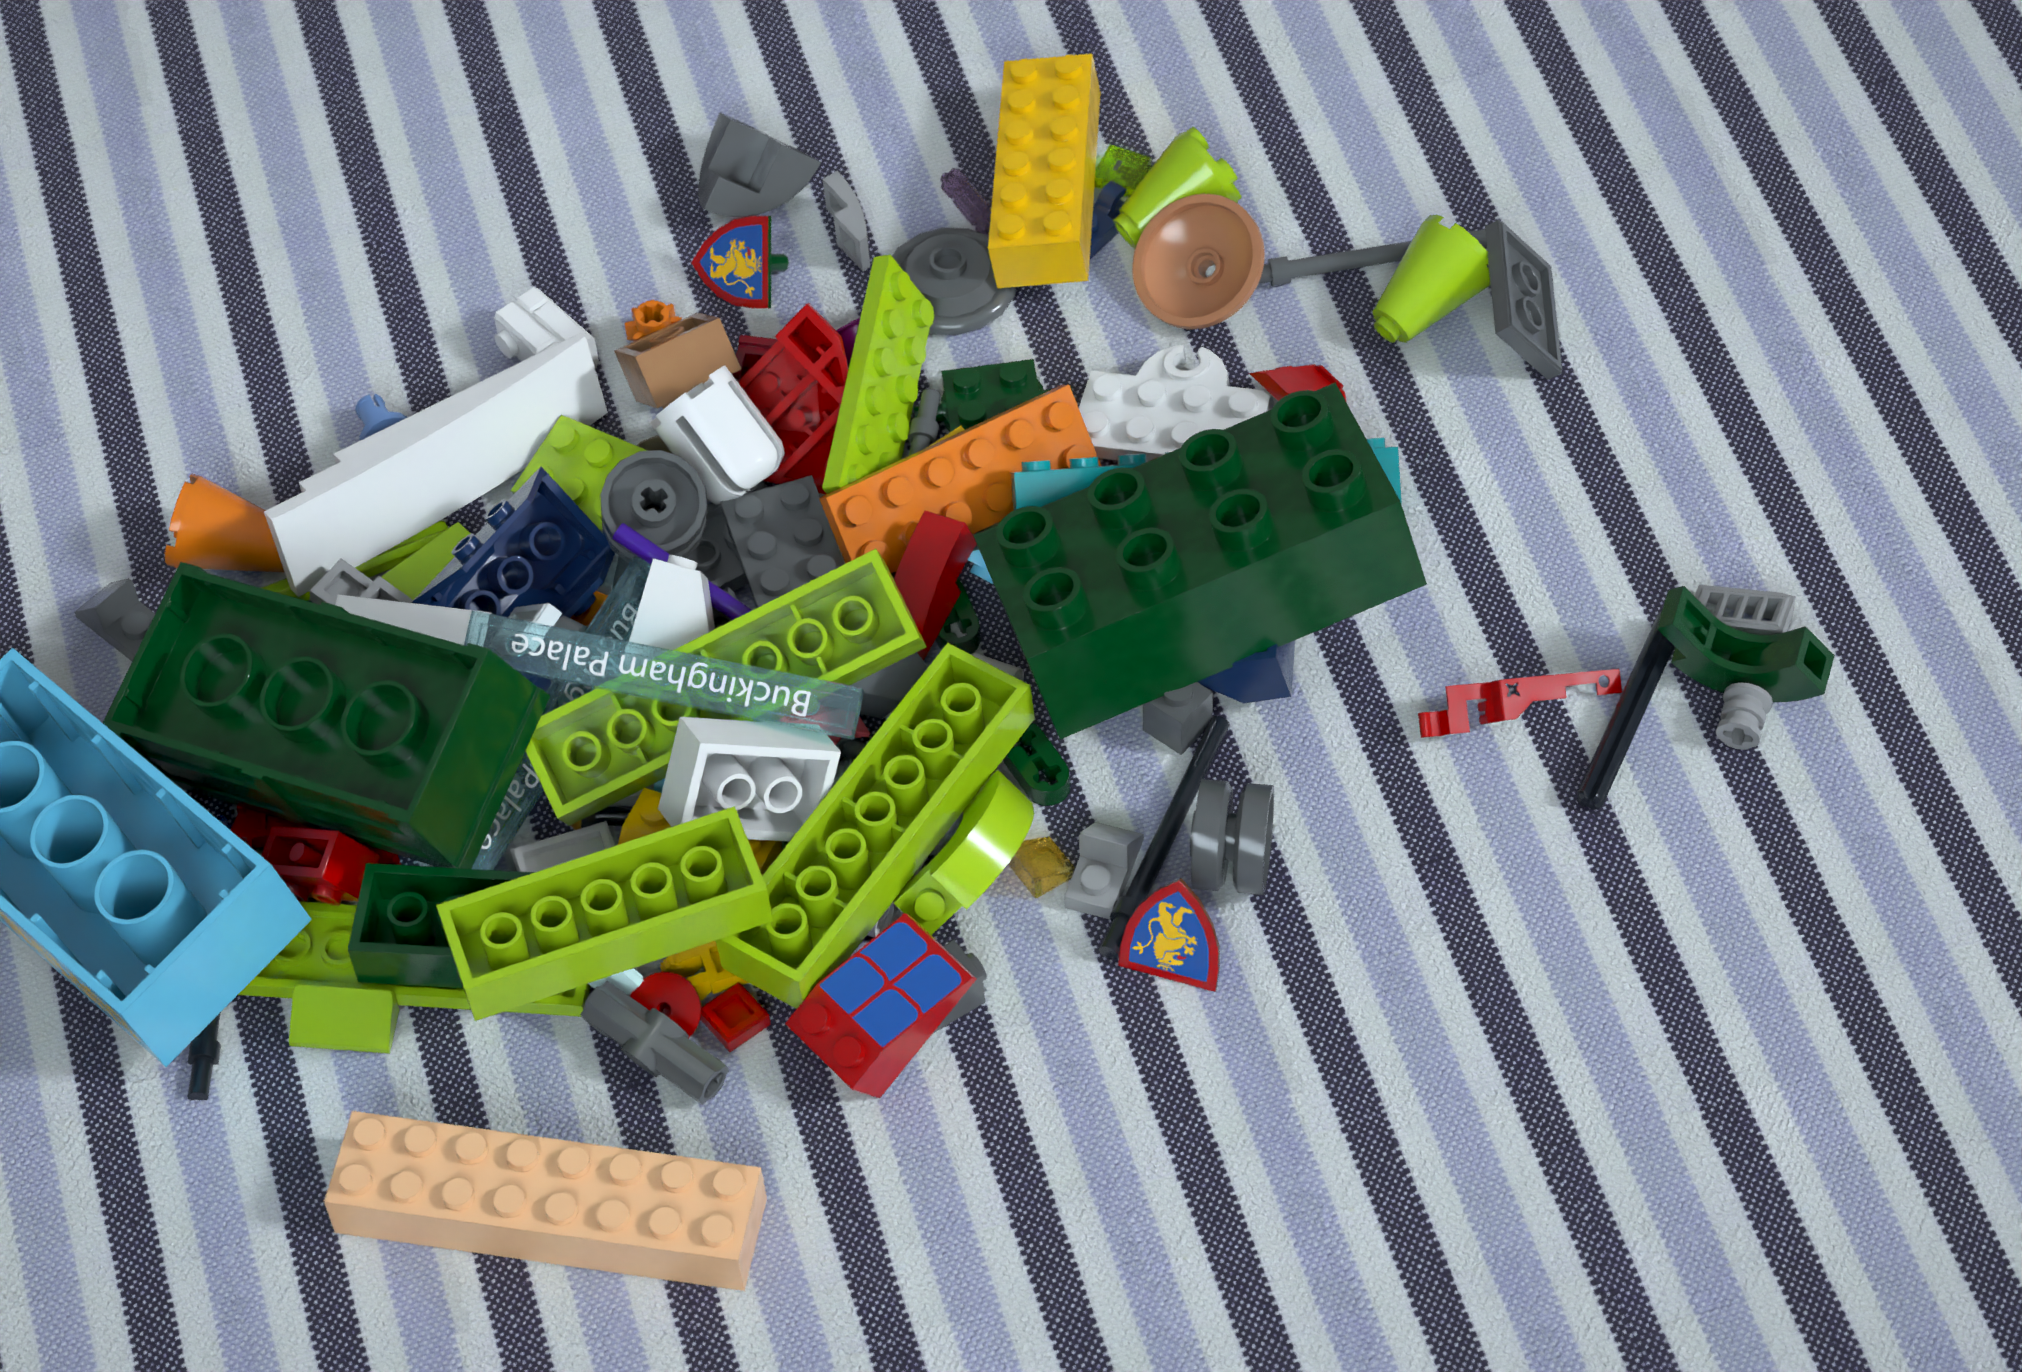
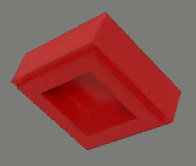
[700,982,771,1052]

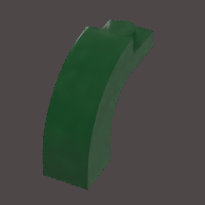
[1657,586,1835,702]

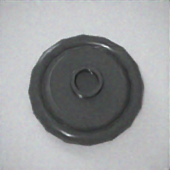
[892,227,1016,336]

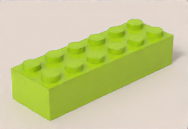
[436,806,773,1021]

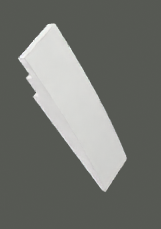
[264,332,608,597]

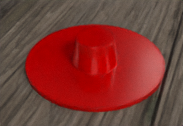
[630,972,701,1039]

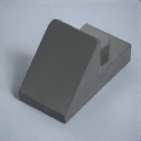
[74,578,155,661]

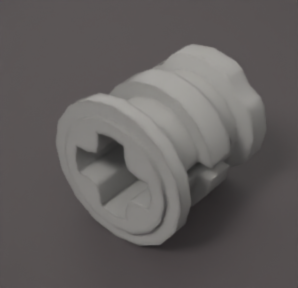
[1716,683,1773,750]

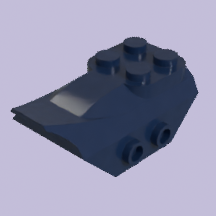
[411,466,615,659]

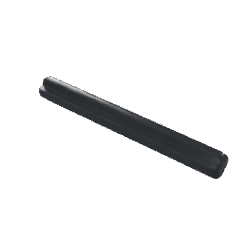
[1577,612,1674,810]

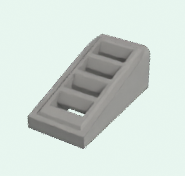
[1695,585,1796,635]

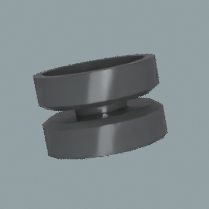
[600,450,707,569]
[1190,779,1274,895]

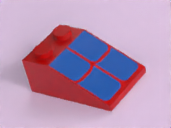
[785,913,977,1098]

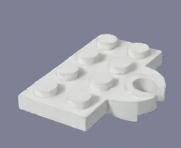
[1079,345,1274,462]

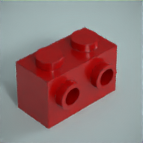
[261,826,380,906]

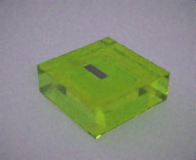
[1094,145,1151,197]

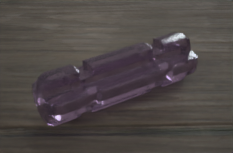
[940,168,991,236]

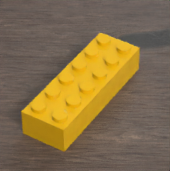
[988,54,1101,288]

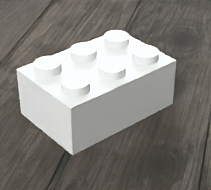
[658,717,841,841]

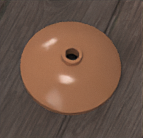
[1132,194,1265,329]

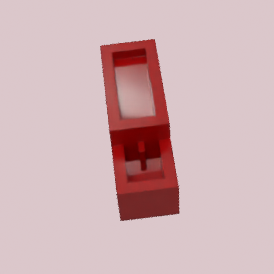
[894,510,977,661]

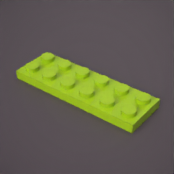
[822,254,934,494]

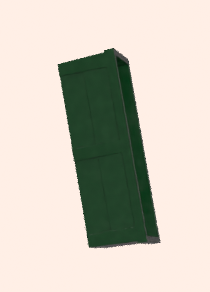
[103,562,550,869]

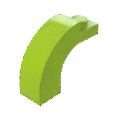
[893,770,1034,935]

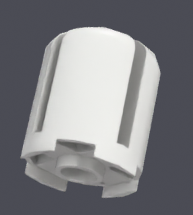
[649,366,785,504]

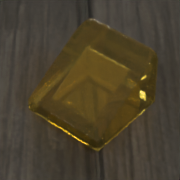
[1008,836,1075,899]

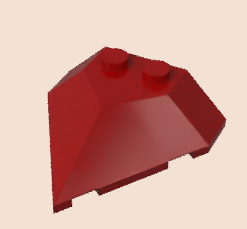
[738,303,849,495]

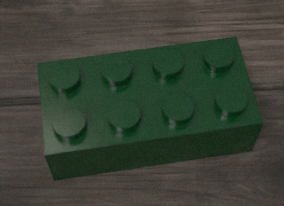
[348,863,560,994]

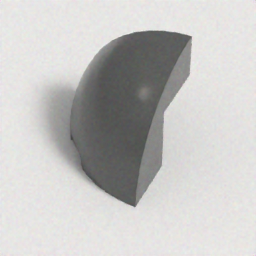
[698,112,821,217]

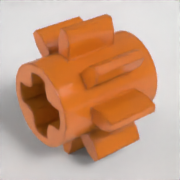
[625,300,682,342]

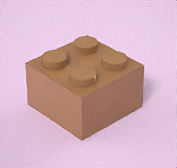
[614,313,741,409]

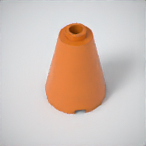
[165,474,285,573]

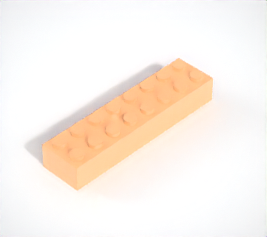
[324,1111,767,1291]

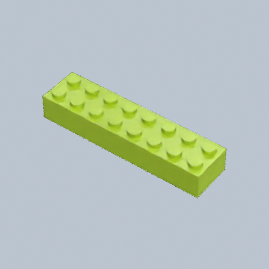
[526,549,927,826]
[715,643,1035,1009]

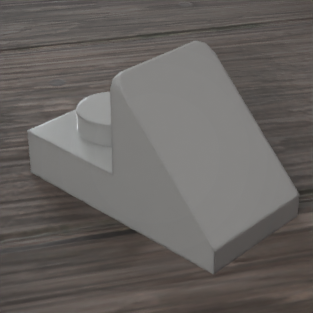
[1064,822,1144,920]

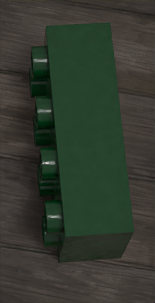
[973,382,1427,739]

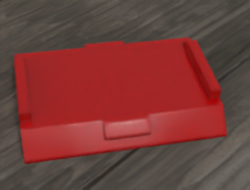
[1249,364,1347,403]

